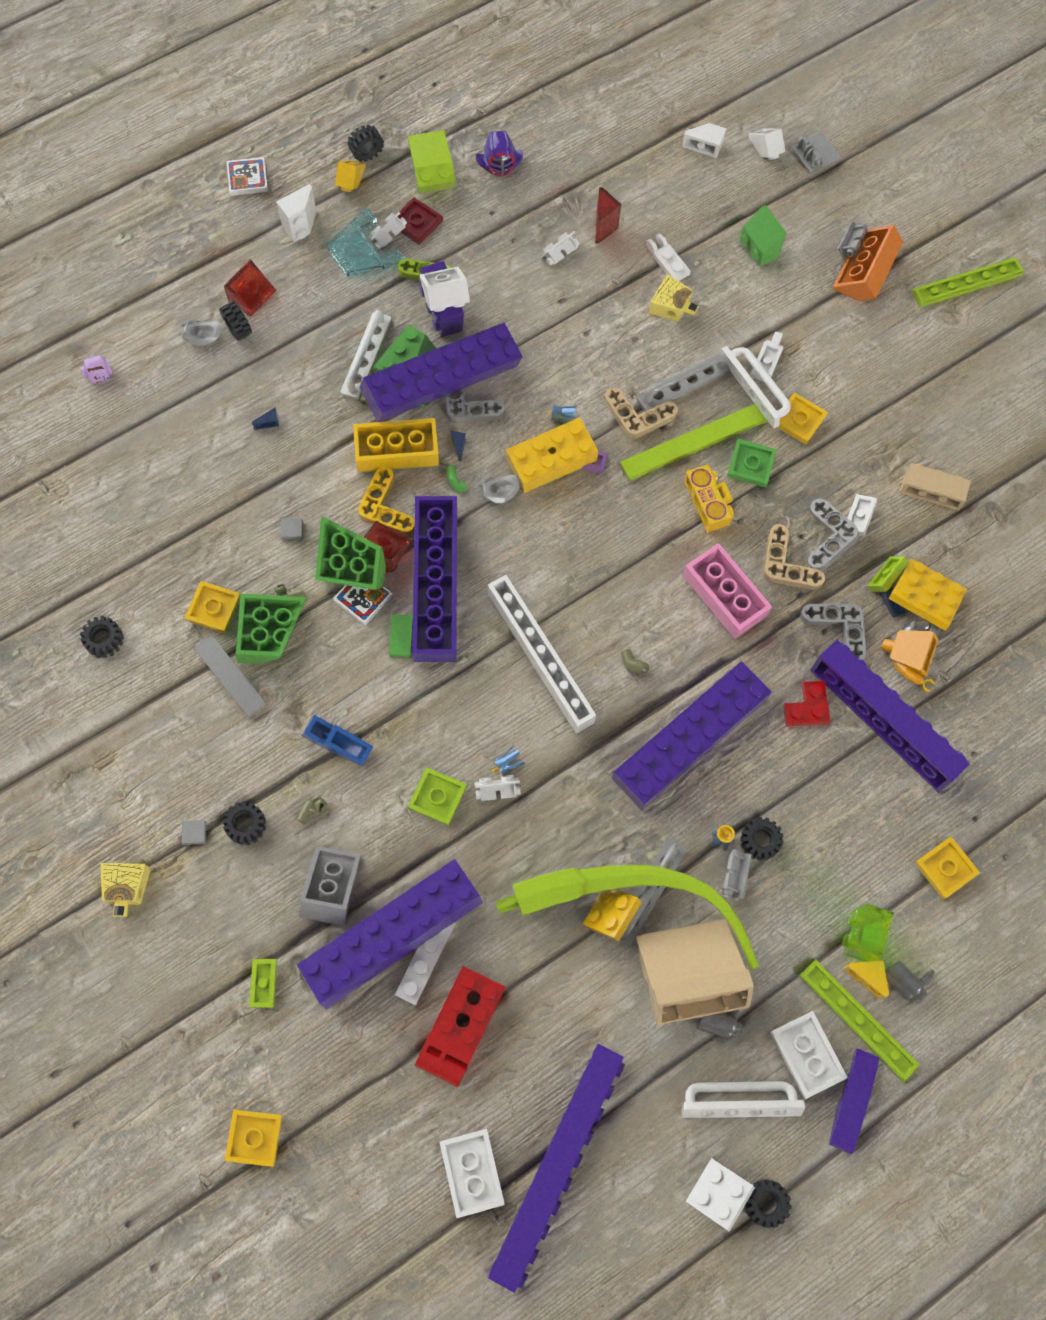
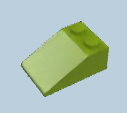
[407,130,456,194]

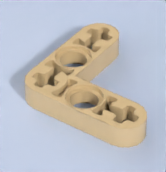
[605,387,678,439]
[763,524,825,590]

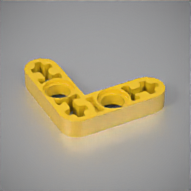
[358,467,415,536]

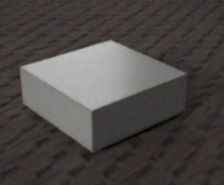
[280,518,303,540]
[182,820,206,845]

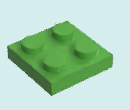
[727,439,777,488]

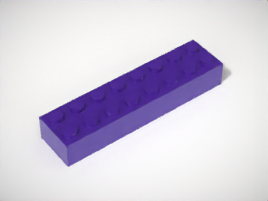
[359,322,523,422]
[412,496,458,662]
[810,639,970,793]
[612,661,772,811]
[297,859,483,1010]

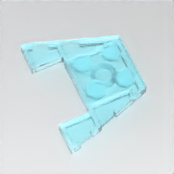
[327,207,405,277]

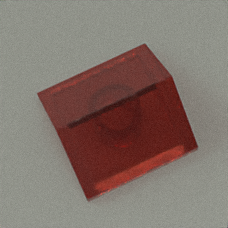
[595,187,621,244]
[224,259,276,317]

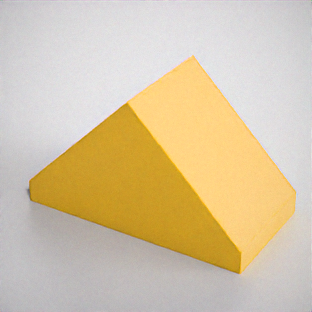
[843,960,889,1000]

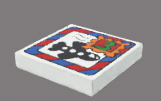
[227,157,268,196]
[333,585,393,626]

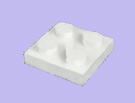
[686,1158,755,1232]

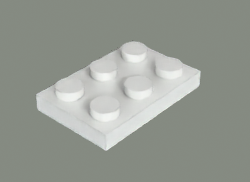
[770,1011,848,1099]
[440,1129,505,1218]

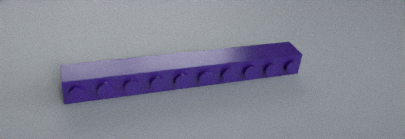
[488,1044,625,1293]

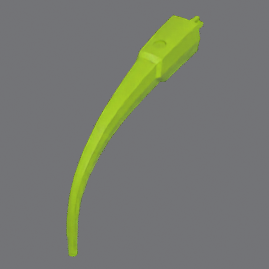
[495,864,759,970]

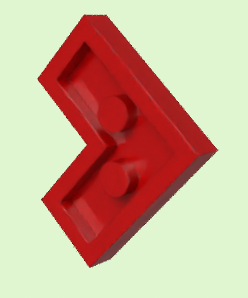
[783,681,831,726]

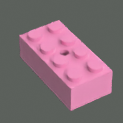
[682,543,772,639]

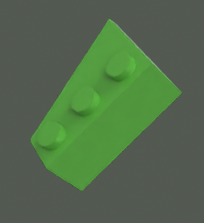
[373,324,437,409]
[315,516,386,590]
[236,593,306,664]

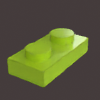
[867,556,909,592]
[249,959,277,1008]

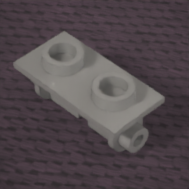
[837,221,868,261]
[722,849,752,899]

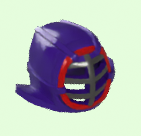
[475,130,524,176]

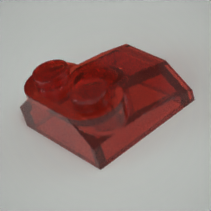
[364,520,413,573]

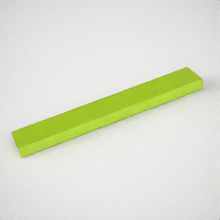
[911,257,1024,308]
[799,959,920,1082]

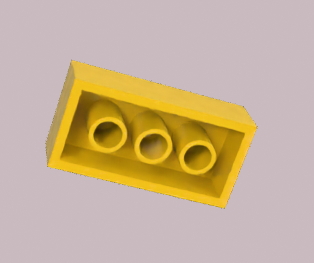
[506,417,598,493]
[353,418,439,472]

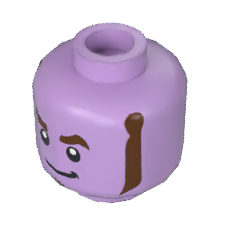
[81,355,112,384]

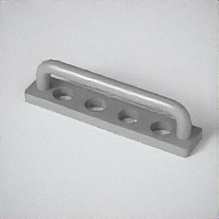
[636,354,730,412]
[620,839,687,946]

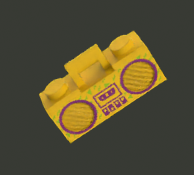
[684,465,734,533]

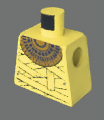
[649,274,699,322]
[101,863,151,918]

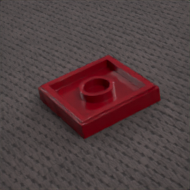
[397,197,443,245]

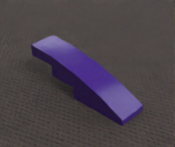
[828,1048,879,1155]

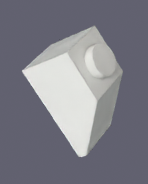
[682,123,726,158]
[748,128,786,160]

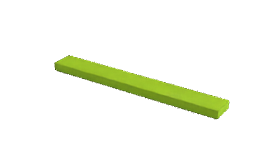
[620,404,767,481]

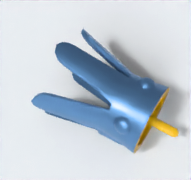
[546,405,577,423]
[492,744,526,775]
[711,825,735,851]

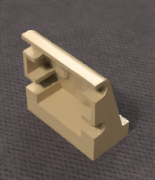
[634,919,754,1025]

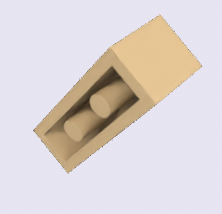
[900,463,971,511]

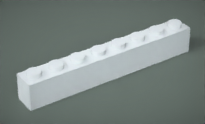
[488,575,596,734]

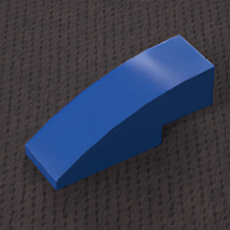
[301,715,374,766]

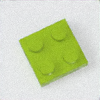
[408,767,467,826]

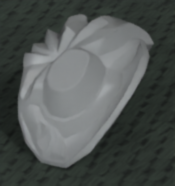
[181,320,221,346]
[478,474,520,503]

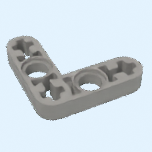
[446,389,505,423]
[808,498,859,571]
[800,604,866,660]

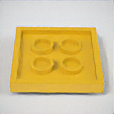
[888,558,967,631]

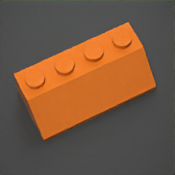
[833,225,904,301]

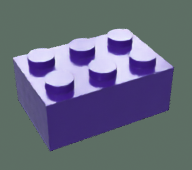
[419,261,464,337]

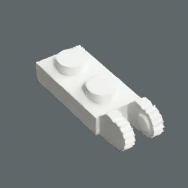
[646,233,691,281]

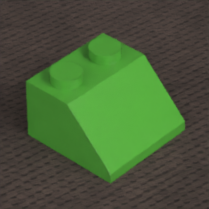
[739,205,787,266]

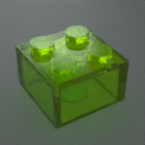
[842,903,894,962]

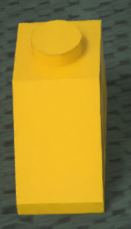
[335,159,366,192]

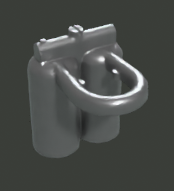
[885,960,935,1002]
[696,1010,743,1038]

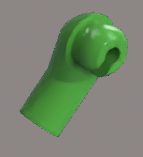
[445,465,467,493]

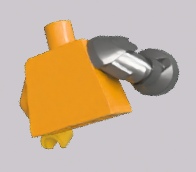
[882,619,941,692]

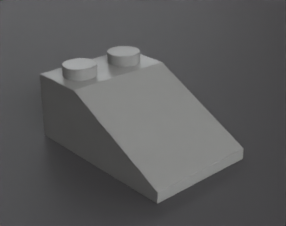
[299,846,361,926]

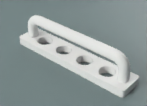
[340,310,392,400]
[721,346,791,429]
[682,1081,805,1118]

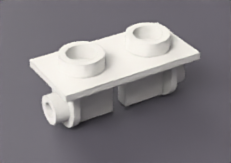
[370,212,407,249]
[540,231,579,266]
[475,775,521,801]

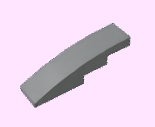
[194,635,266,717]

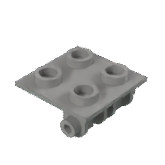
[791,132,842,174]

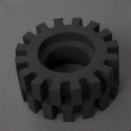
[347,125,384,162]
[219,301,252,341]
[80,616,124,658]
[222,801,266,845]
[740,817,784,861]
[744,1180,792,1228]

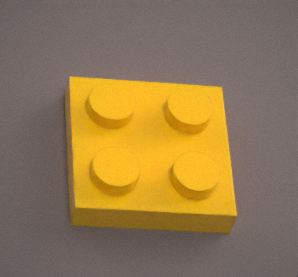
[777,392,828,445]
[184,581,241,634]
[914,836,980,900]
[582,889,642,942]
[224,1109,283,1167]

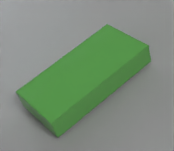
[389,614,413,658]

